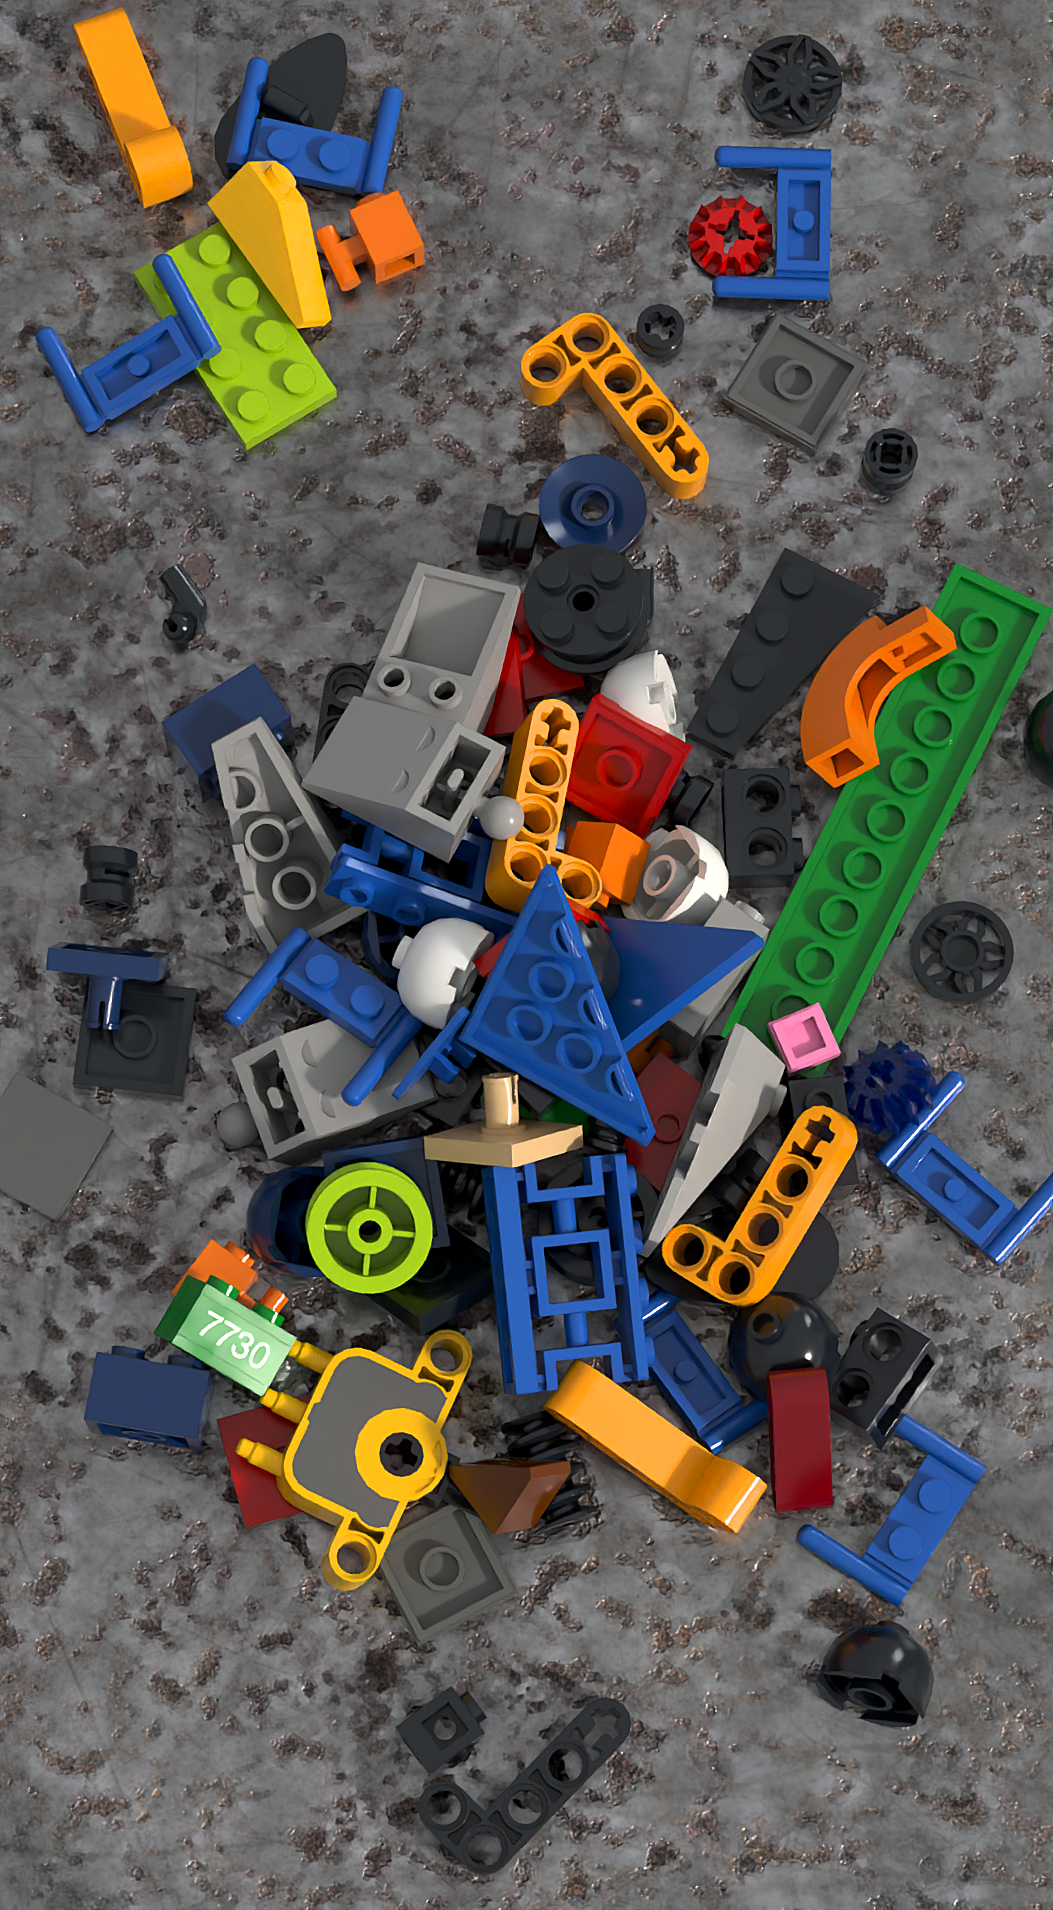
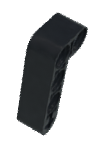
[418,1697,631,1876]

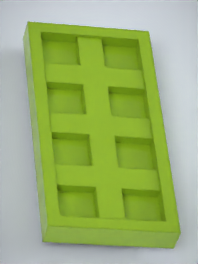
[133,221,337,451]

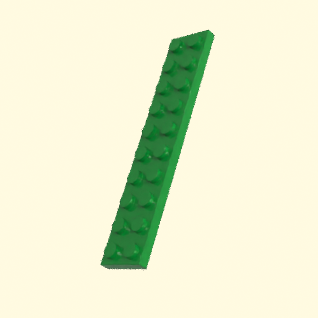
[719,563,1053,1080]

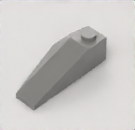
[211,716,369,955]
[640,1023,787,1258]

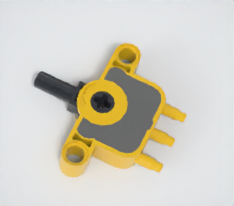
[235,1329,481,1591]

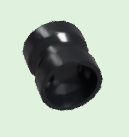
[860,428,918,496]
[476,503,541,568]
[662,766,715,827]
[79,845,138,912]
[708,1148,770,1221]

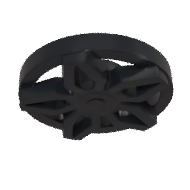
[743,34,842,132]
[910,901,1014,1004]

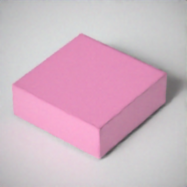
[767,1002,841,1077]

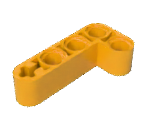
[72,7,194,209]
[520,313,709,499]
[485,699,602,913]
[662,1106,857,1308]
[543,1359,767,1534]

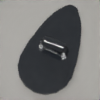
[214,33,347,188]
[644,1211,839,1307]

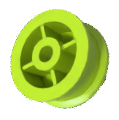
[305,1162,433,1294]

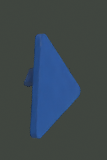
[391,1006,477,1100]

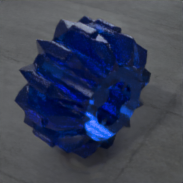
[844,1040,937,1136]

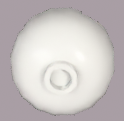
[600,650,686,742]
[621,825,729,926]
[392,918,495,1030]

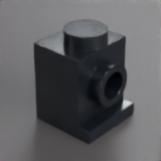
[396,1686,487,1777]

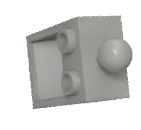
[361,562,521,734]
[301,696,524,863]
[217,1019,439,1166]

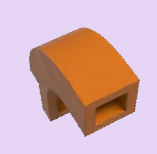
[800,605,957,789]

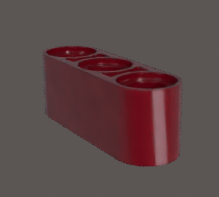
[766,1366,833,1513]

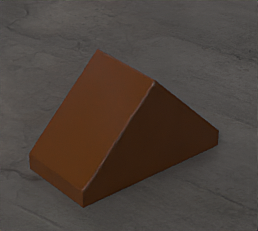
[449,1458,571,1535]

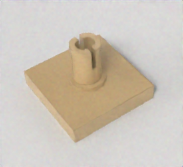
[424,1072,583,1168]

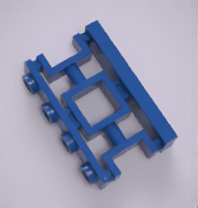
[324,809,566,946]
[481,1153,655,1395]

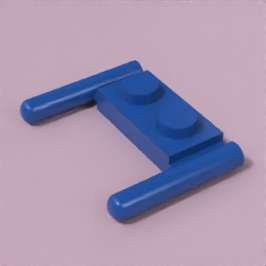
[225,57,403,197]
[712,146,831,301]
[36,254,222,432]
[224,926,425,1107]
[873,1071,1053,1266]
[613,1289,768,1455]
[797,1414,987,1607]

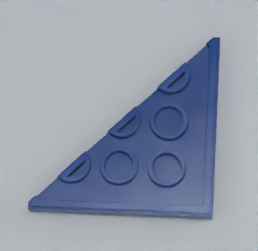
[458,863,656,1147]
[602,916,766,1052]

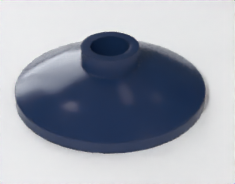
[539,454,647,553]

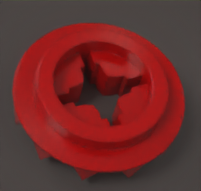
[688,195,773,276]

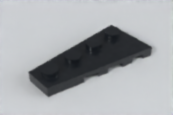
[685,547,881,761]

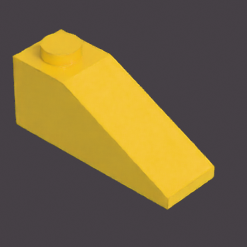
[207,161,332,329]

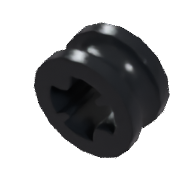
[635,304,685,358]
[583,1116,629,1157]

